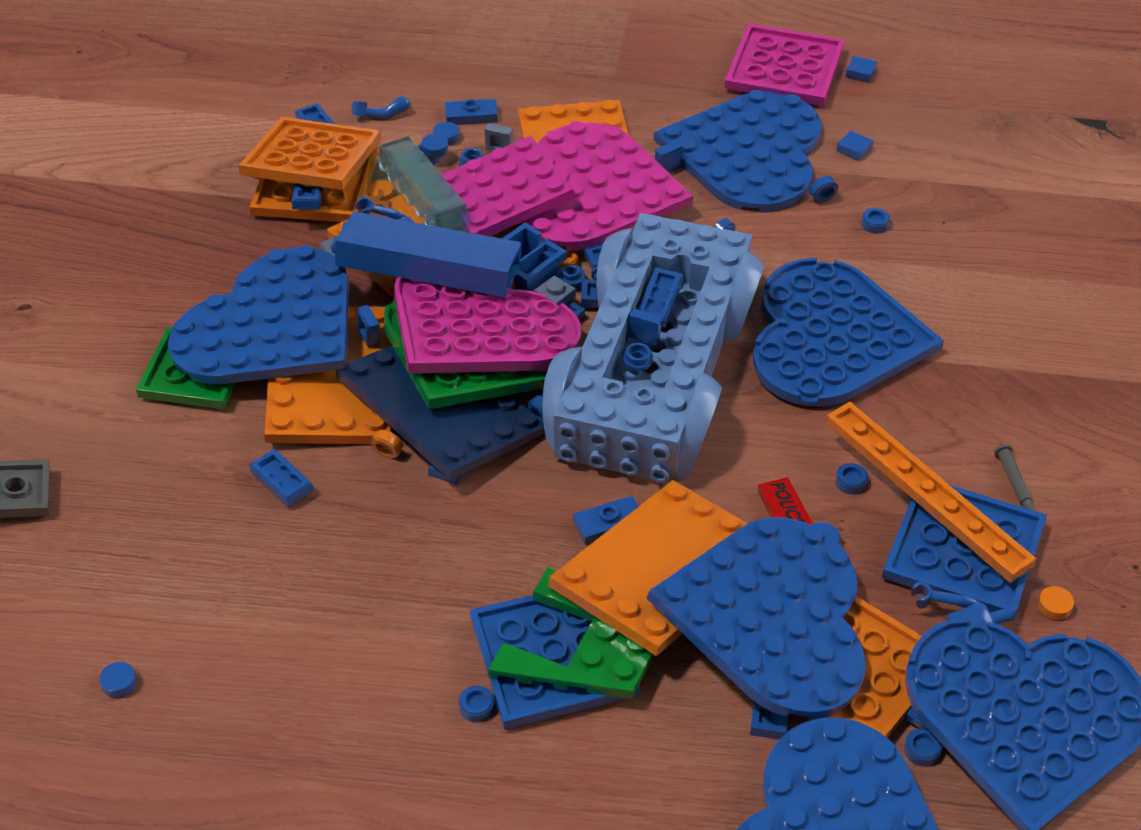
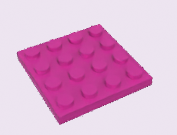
[724,23,845,106]
[433,136,576,236]

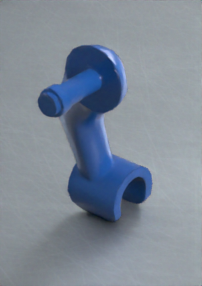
[352,96,411,119]

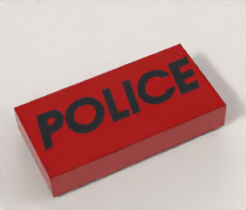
[758,477,813,525]

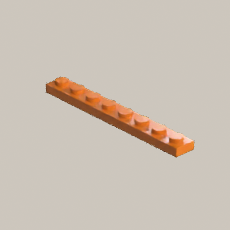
[826,402,1037,583]

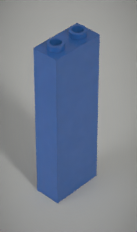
[332,212,522,297]

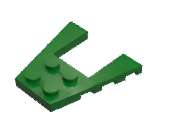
[488,567,654,699]

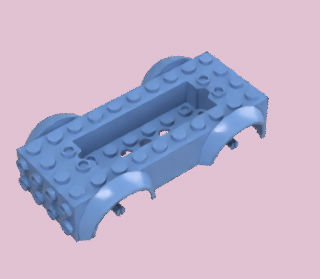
[542,213,765,483]

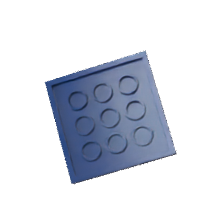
[882,485,1047,617]
[469,595,641,730]

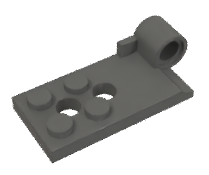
[0,460,50,518]

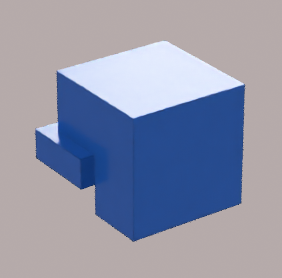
[502,223,567,291]

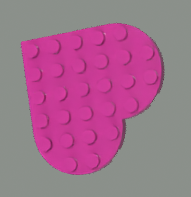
[517,121,693,250]
[394,277,581,374]

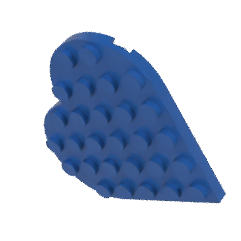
[653,90,822,212]
[168,245,350,384]
[753,258,944,407]
[646,517,866,720]
[905,618,1141,830]
[736,718,939,830]

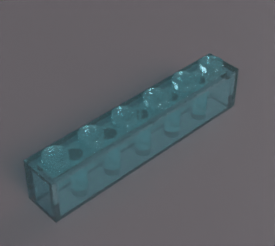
[378,136,471,231]

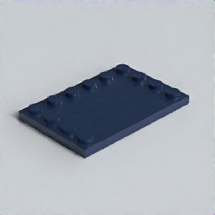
[336,345,545,480]

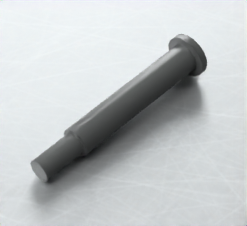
[994,444,1036,511]

